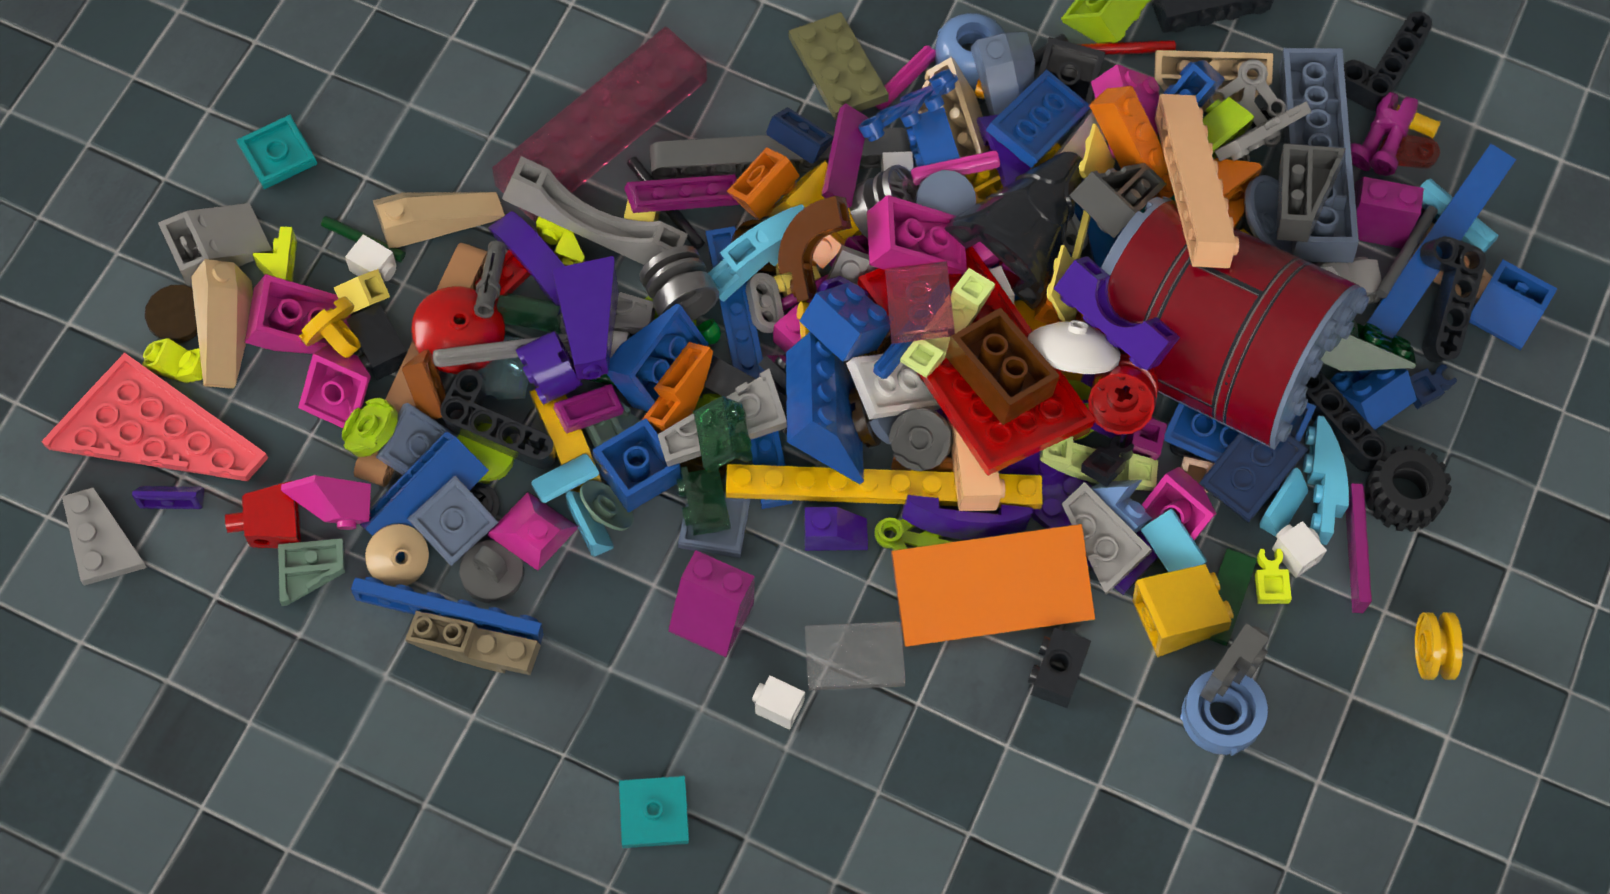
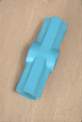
[1420,178,1499,253]

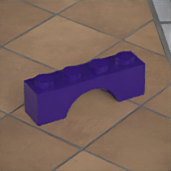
[1053,256,1180,371]

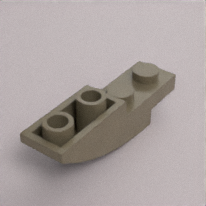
[405,611,541,675]

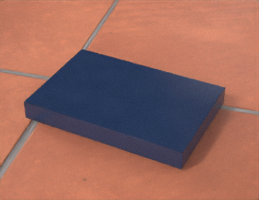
[1199,433,1308,523]

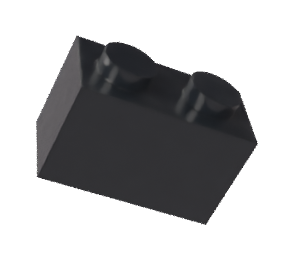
[346,303,407,381]

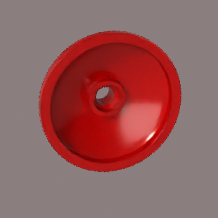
[411,286,505,374]

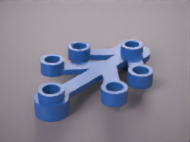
[858,69,958,142]

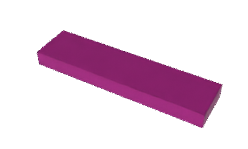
[821,103,869,208]
[624,174,740,213]
[1346,483,1372,613]

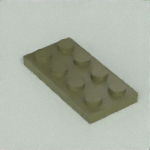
[788,12,889,120]

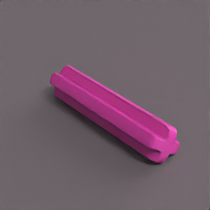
[875,45,936,110]
[911,150,1000,186]

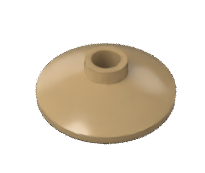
[365,524,429,587]

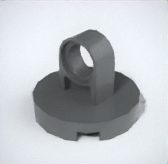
[889,407,953,471]
[459,540,524,603]

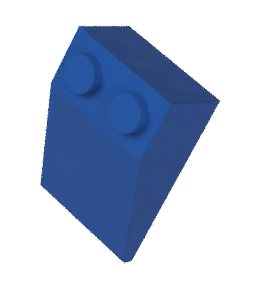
[607,304,708,412]

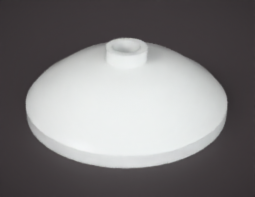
[1028,320,1121,374]

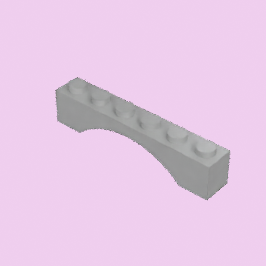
[502,156,688,265]

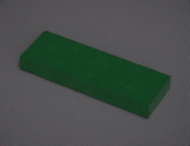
[1208,548,1257,646]

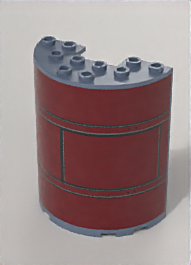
[1085,196,1370,450]

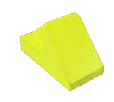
[253,227,297,282]

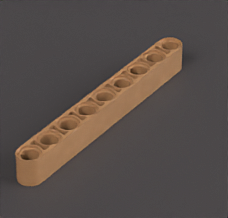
[354,242,487,487]

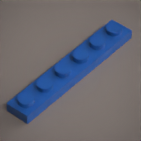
[351,577,544,645]

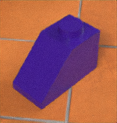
[804,507,868,551]

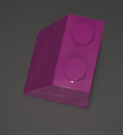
[1354,177,1424,249]
[668,550,755,658]

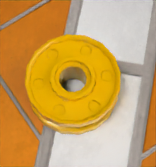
[1415,612,1463,680]

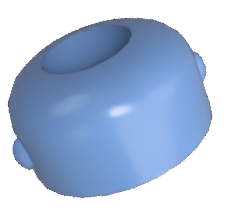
[935,13,1005,89]
[1180,669,1268,756]

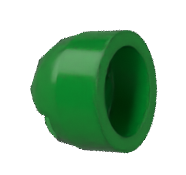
[697,319,721,345]

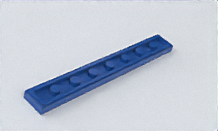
[1367,144,1516,338]

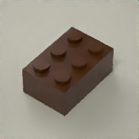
[945,308,1060,425]

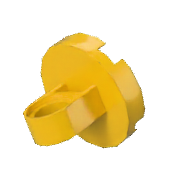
[299,296,361,358]

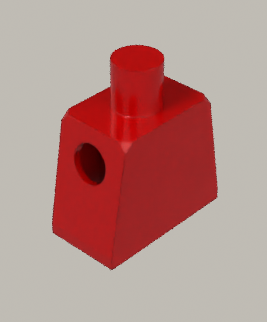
[225,481,301,548]

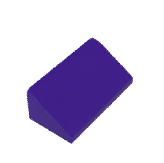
[132,486,204,509]

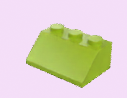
[1061,0,1151,43]
[1202,97,1255,160]

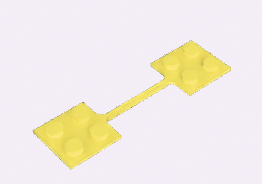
[1047,124,1115,322]

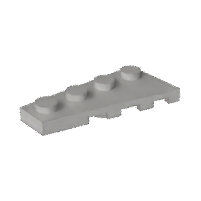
[657,368,787,467]

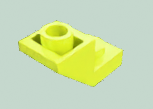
[536,217,585,266]
[142,338,203,383]

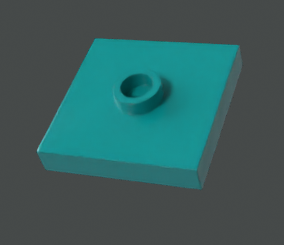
[236,115,318,190]
[619,776,689,848]

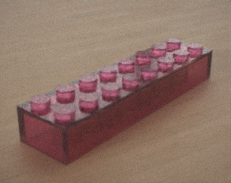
[492,26,707,223]

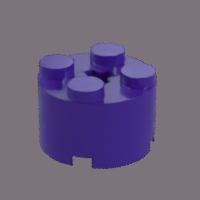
[516,331,583,405]

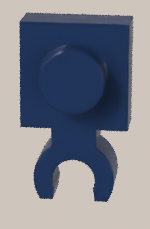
[1410,365,1457,410]

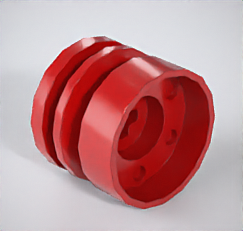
[1088,354,1159,435]

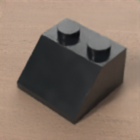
[1037,37,1105,104]

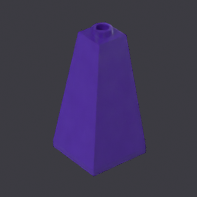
[552,256,619,380]

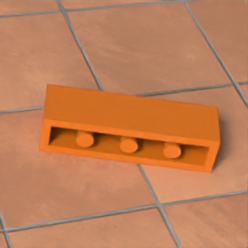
[1089,86,1174,199]

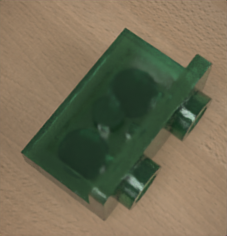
[497,294,562,334]
[694,396,753,471]

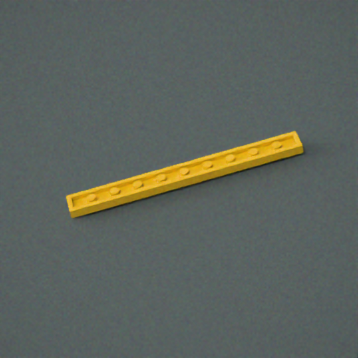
[726,464,1042,509]

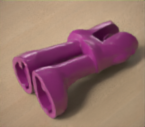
[1351,92,1418,176]

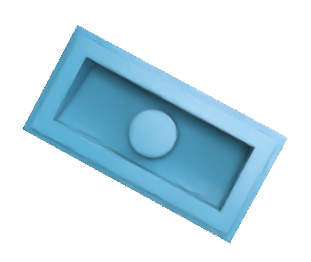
[531,454,599,503]
[1259,467,1308,537]
[565,490,614,557]
[1141,508,1207,572]

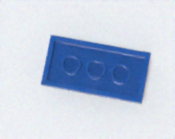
[986,69,1090,168]

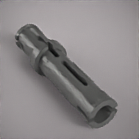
[474,241,507,318]

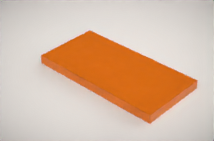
[891,524,1095,647]

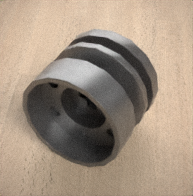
[849,165,919,238]
[640,245,719,321]

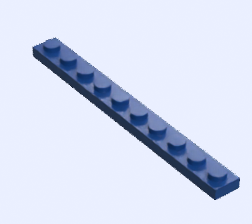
[705,226,793,509]

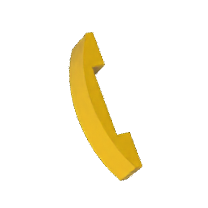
[529,389,602,493]

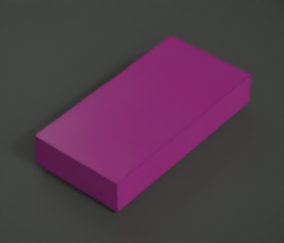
[553,384,624,434]

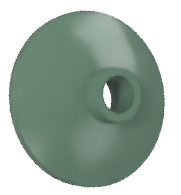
[580,480,634,531]

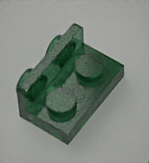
[676,466,731,536]

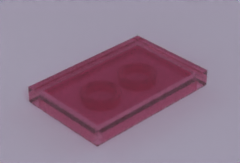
[885,261,955,344]

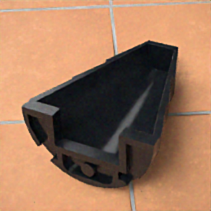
[944,152,1083,310]

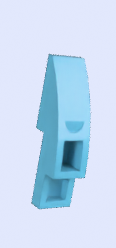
[708,204,805,302]
[1303,416,1349,545]

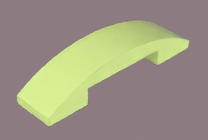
[900,268,995,378]
[1040,436,1158,491]

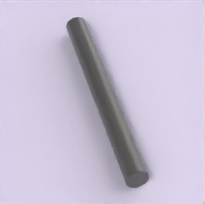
[1376,206,1438,299]

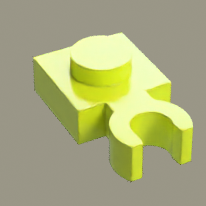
[1255,549,1292,604]

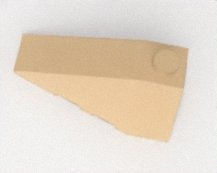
[373,192,505,248]
[191,259,253,389]

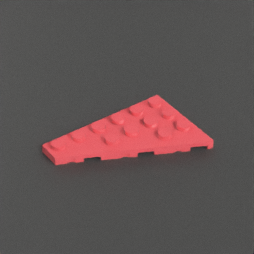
[41,352,268,481]

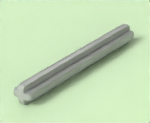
[433,334,570,367]

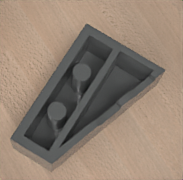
[1276,144,1346,242]
[1069,163,1166,238]

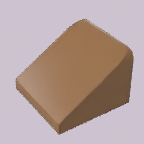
[1180,455,1215,494]

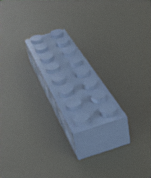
[1279,48,1359,263]

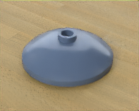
[1244,175,1292,254]

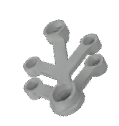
[1209,59,1286,162]

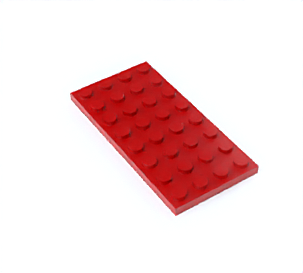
[857,246,1095,476]

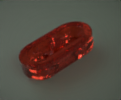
[1379,135,1440,169]

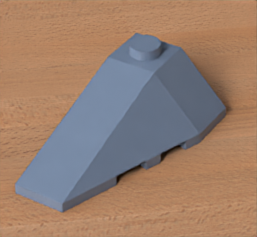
[971,32,1035,116]

